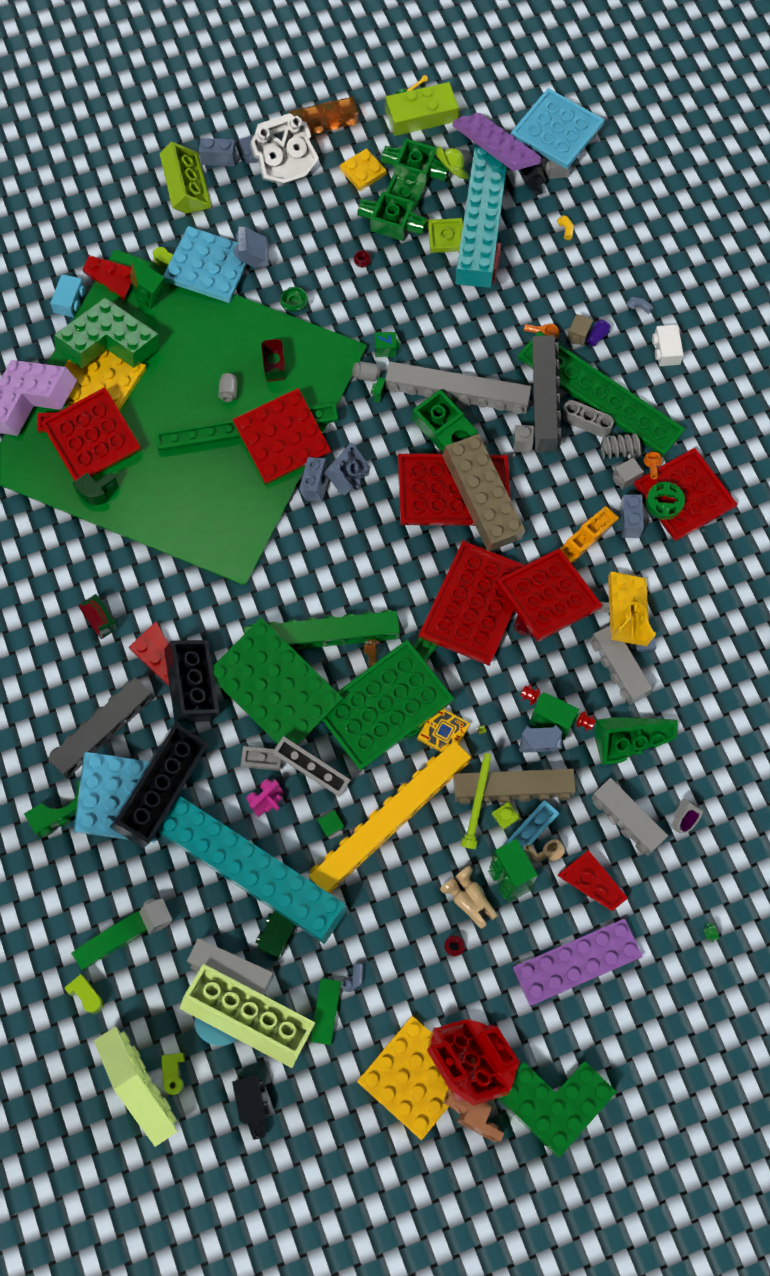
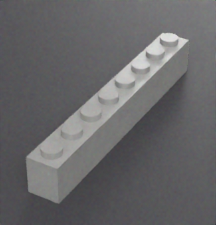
[385,361,531,414]

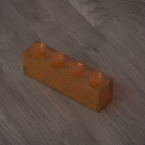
[288,96,358,134]

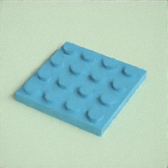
[510,88,605,169]
[163,226,247,303]
[74,752,156,843]

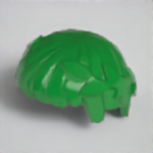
[280,286,308,312]

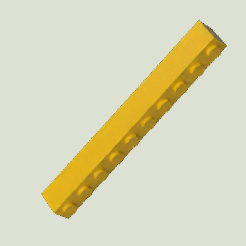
[308,741,471,894]

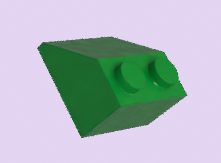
[130,258,164,309]

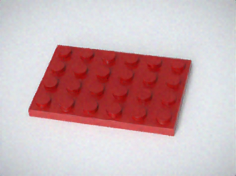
[398,454,510,526]
[419,541,525,666]

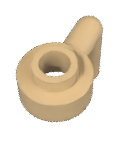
[524,839,565,863]

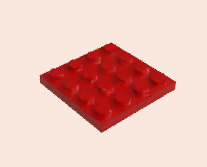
[41,387,142,481]
[232,388,331,485]
[633,448,738,542]
[496,548,602,642]

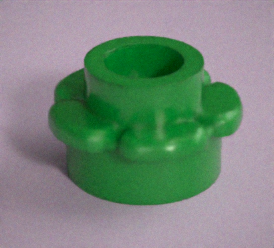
[703,923,720,943]

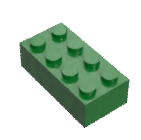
[488,839,538,903]

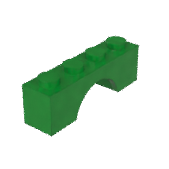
[24,781,80,838]

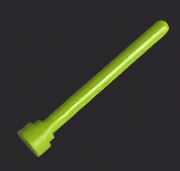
[460,753,491,849]

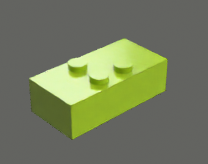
[385,82,459,136]

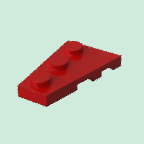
[83,255,133,302]
[128,622,169,686]
[557,850,628,911]

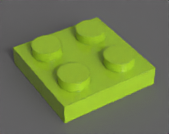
[428,218,463,253]

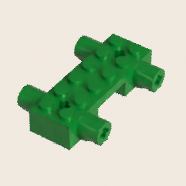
[357,138,450,241]

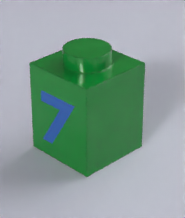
[375,332,400,357]

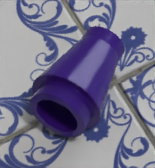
[587,319,611,347]

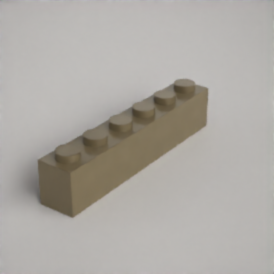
[453,769,575,804]

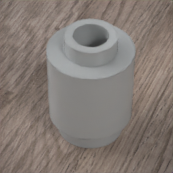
[352,362,380,382]
[218,373,237,402]

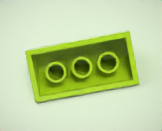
[159,141,212,213]

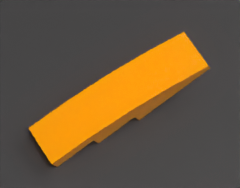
[560,506,619,564]

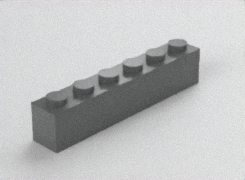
[48,677,154,779]

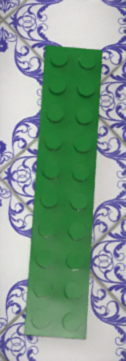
[517,331,685,457]

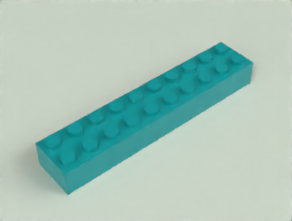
[455,147,507,288]
[157,796,348,944]

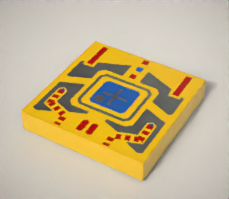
[417,709,470,752]

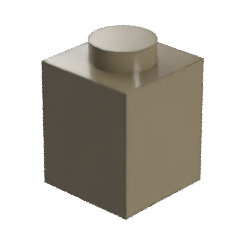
[567,314,593,346]

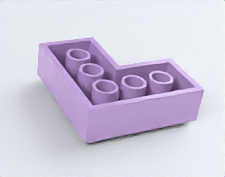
[0,360,77,436]

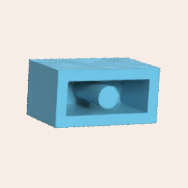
[50,274,86,318]

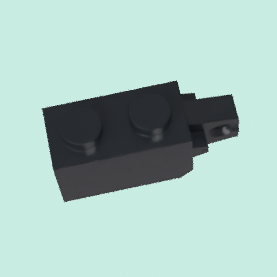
[520,145,546,196]
[232,1075,270,1140]

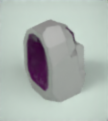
[672,798,703,834]

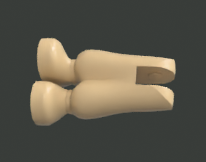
[440,865,497,929]

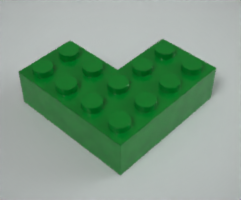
[54,298,158,369]
[497,1061,617,1158]

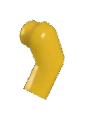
[557,215,574,240]

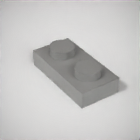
[241,746,282,771]

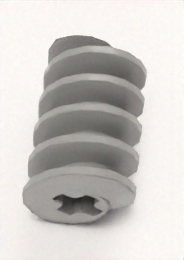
[601,433,641,460]

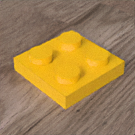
[339,148,387,191]

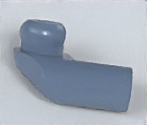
[627,296,654,314]
[341,964,363,992]

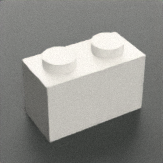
[652,325,684,366]

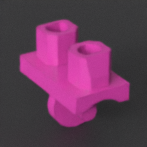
[246,779,284,817]

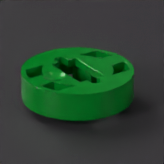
[645,482,685,520]

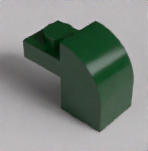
[72,472,119,505]

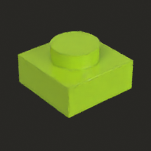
[491,802,520,831]

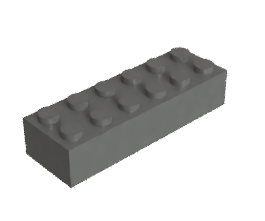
[532,335,561,452]

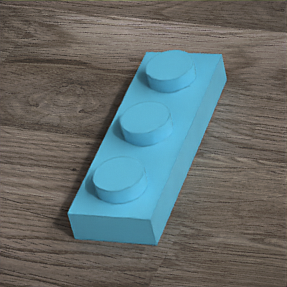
[504,800,559,852]

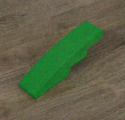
[71,910,147,971]

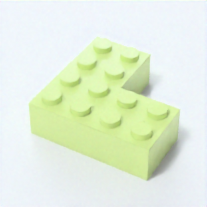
[94,1026,178,1147]

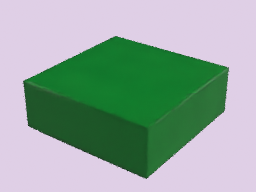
[317,810,344,838]

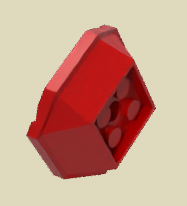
[427,1019,519,1106]

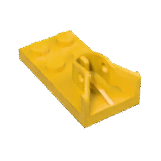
[608,571,656,646]

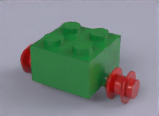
[520,684,596,741]

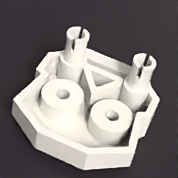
[250,113,319,185]

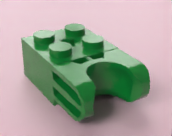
[412,389,479,453]

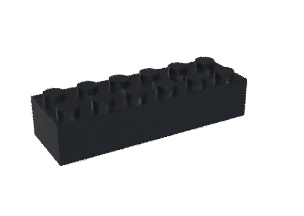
[109,722,209,848]

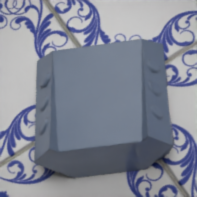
[233,227,269,268]
[324,443,370,495]
[519,725,562,753]

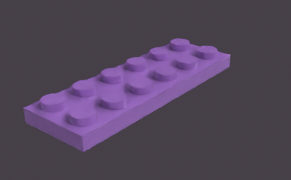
[453,113,541,171]
[512,919,643,1007]

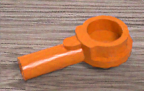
[524,324,559,340]
[644,452,662,479]

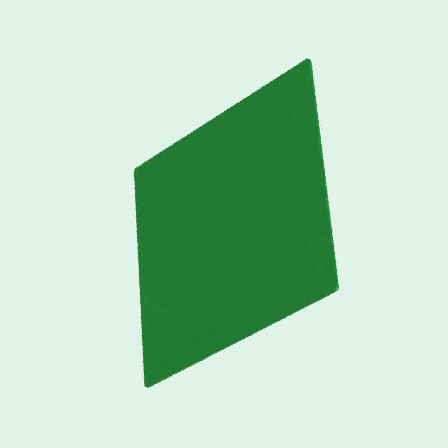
[0,250,366,586]

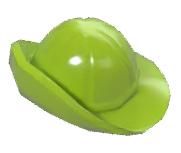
[435,146,470,179]

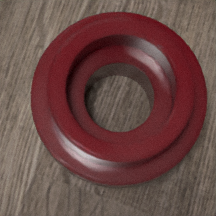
[354,250,371,268]
[444,935,465,957]

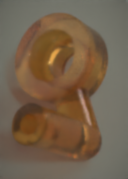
[364,639,376,668]

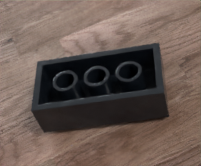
[164,640,219,722]

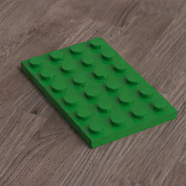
[212,617,344,745]
[323,640,455,771]

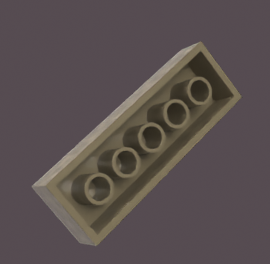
[442,434,525,552]

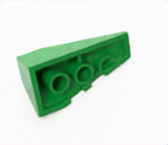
[595,717,678,765]

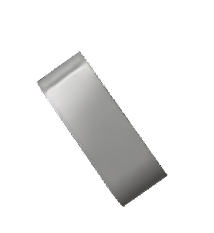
[562,400,614,437]

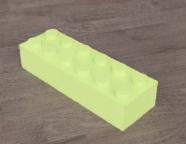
[180,964,315,1068]

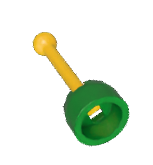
[395,75,428,94]

